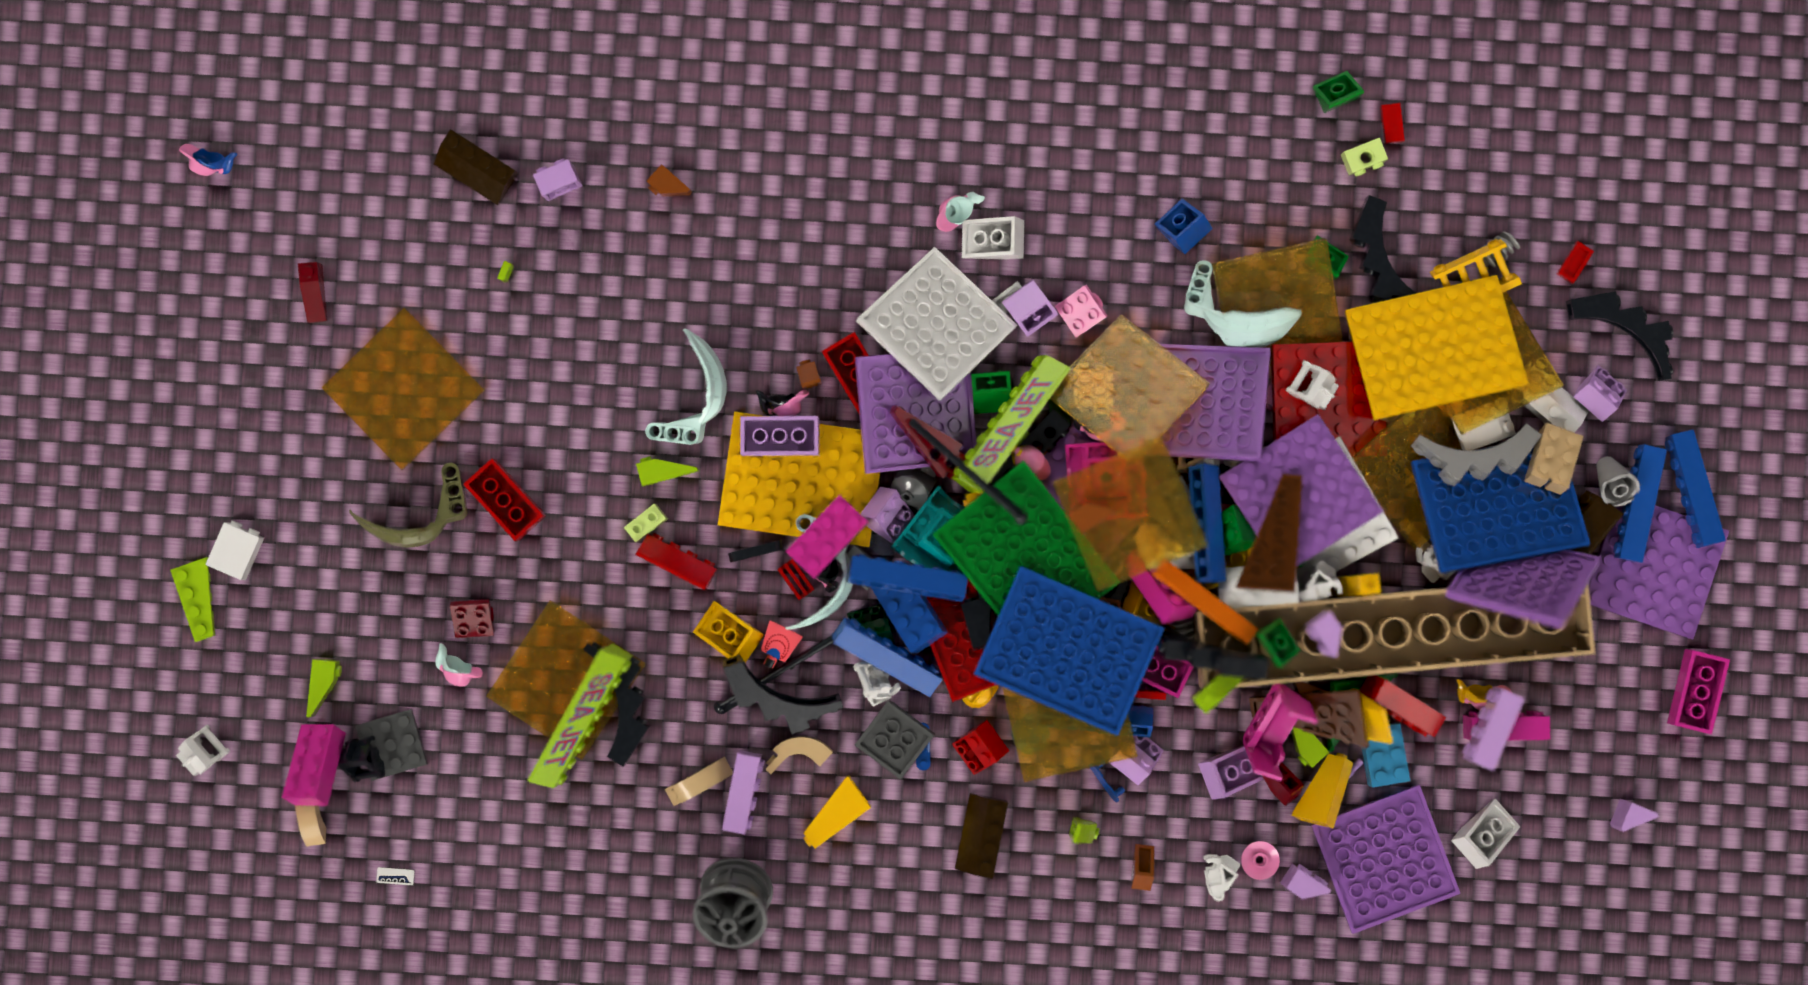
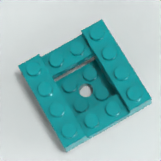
[891,486,964,574]

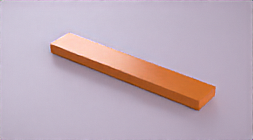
[1152,558,1258,645]

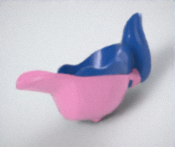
[179,144,237,176]

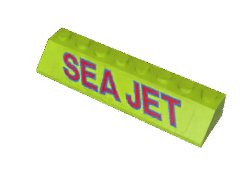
[952,355,1071,493]
[528,644,632,788]

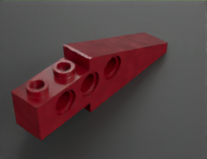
[889,406,966,482]

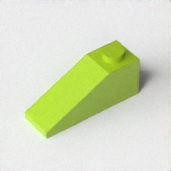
[636,456,699,486]
[306,659,342,718]
[1190,673,1244,714]
[1291,727,1329,767]
[1069,816,1099,843]

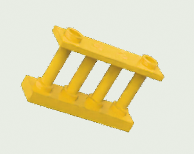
[1429,239,1522,293]

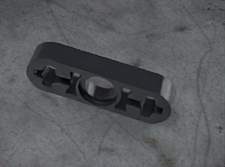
[728,540,784,563]

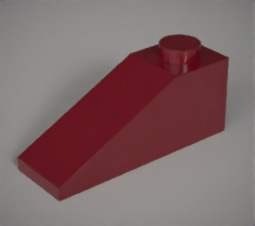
[298,262,327,323]
[1262,763,1304,806]

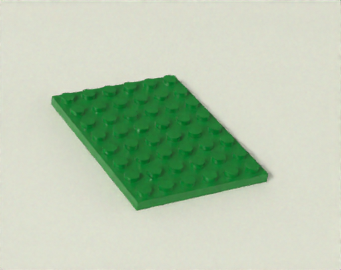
[932,460,1121,616]

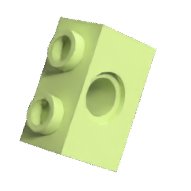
[1341,138,1388,177]
[624,504,668,543]

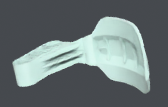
[1184,260,1302,348]
[645,329,727,445]
[785,514,853,630]

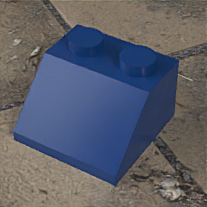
[1154,199,1213,254]

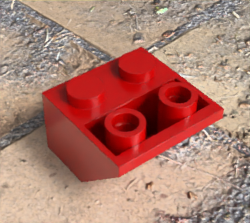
[952,720,1010,775]

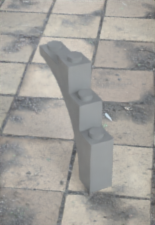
[1411,423,1542,486]

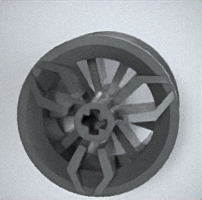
[693,858,773,948]

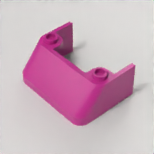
[1243,683,1318,781]

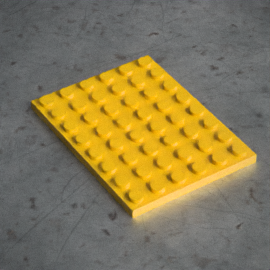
[1345,275,1528,420]
[718,412,880,547]

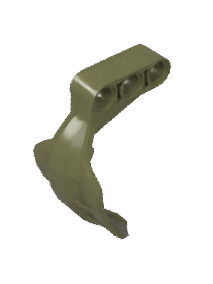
[349,463,468,548]

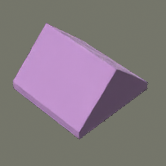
[1610,799,1659,832]

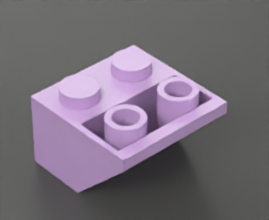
[1002,279,1059,337]
[1573,365,1627,422]
[860,487,914,543]
[1305,610,1342,658]
[1108,735,1164,785]
[1280,864,1331,899]

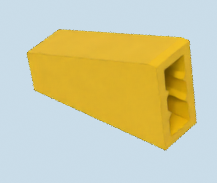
[1329,573,1381,597]
[1292,753,1353,829]
[803,775,871,849]

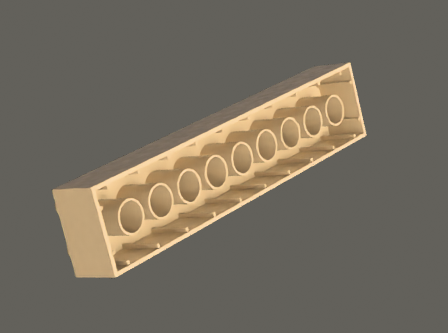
[1192,585,1595,688]

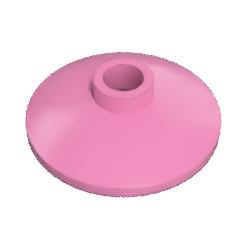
[1241,841,1280,880]

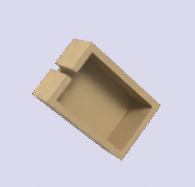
[1524,423,1583,495]

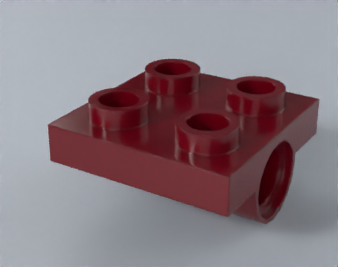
[450,600,494,638]

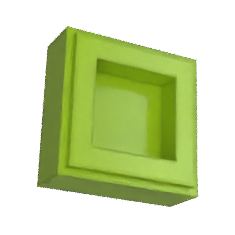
[497,261,514,283]

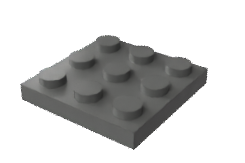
[855,699,935,780]
[355,709,428,781]

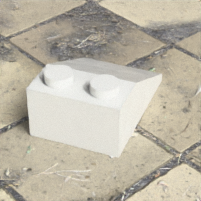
[962,216,1024,259]
[1451,398,1516,451]
[1451,798,1520,869]

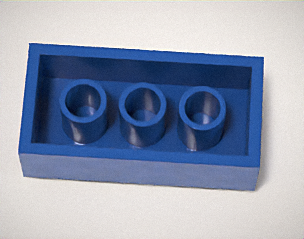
[871,587,948,654]

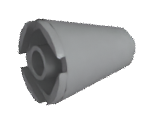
[1596,456,1640,507]

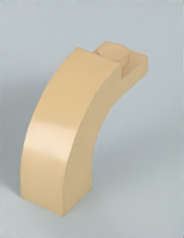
[765,736,833,774]
[665,757,733,806]
[295,805,326,847]

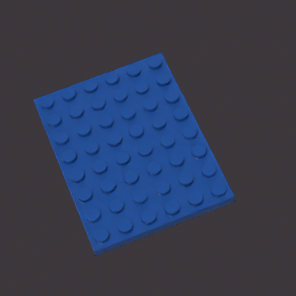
[1410,446,1590,573]
[974,566,1164,736]

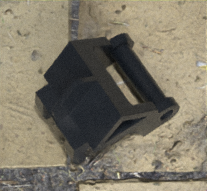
[338,736,385,782]

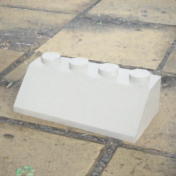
[1506,361,1589,433]
[1218,566,1299,608]

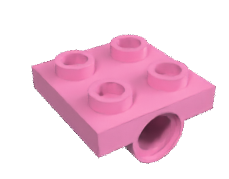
[1055,284,1108,338]

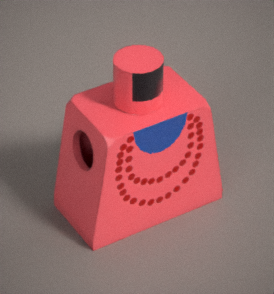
[761,620,803,669]

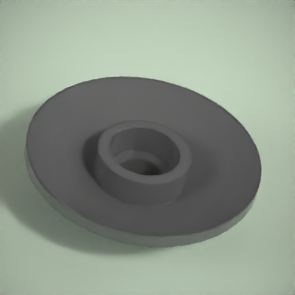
[891,475,928,507]

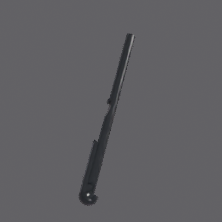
[908,418,1028,525]
[714,635,833,714]

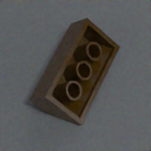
[433,129,519,206]
[1571,490,1624,555]
[955,793,1008,879]

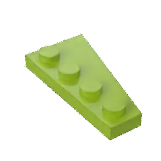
[170,557,215,642]

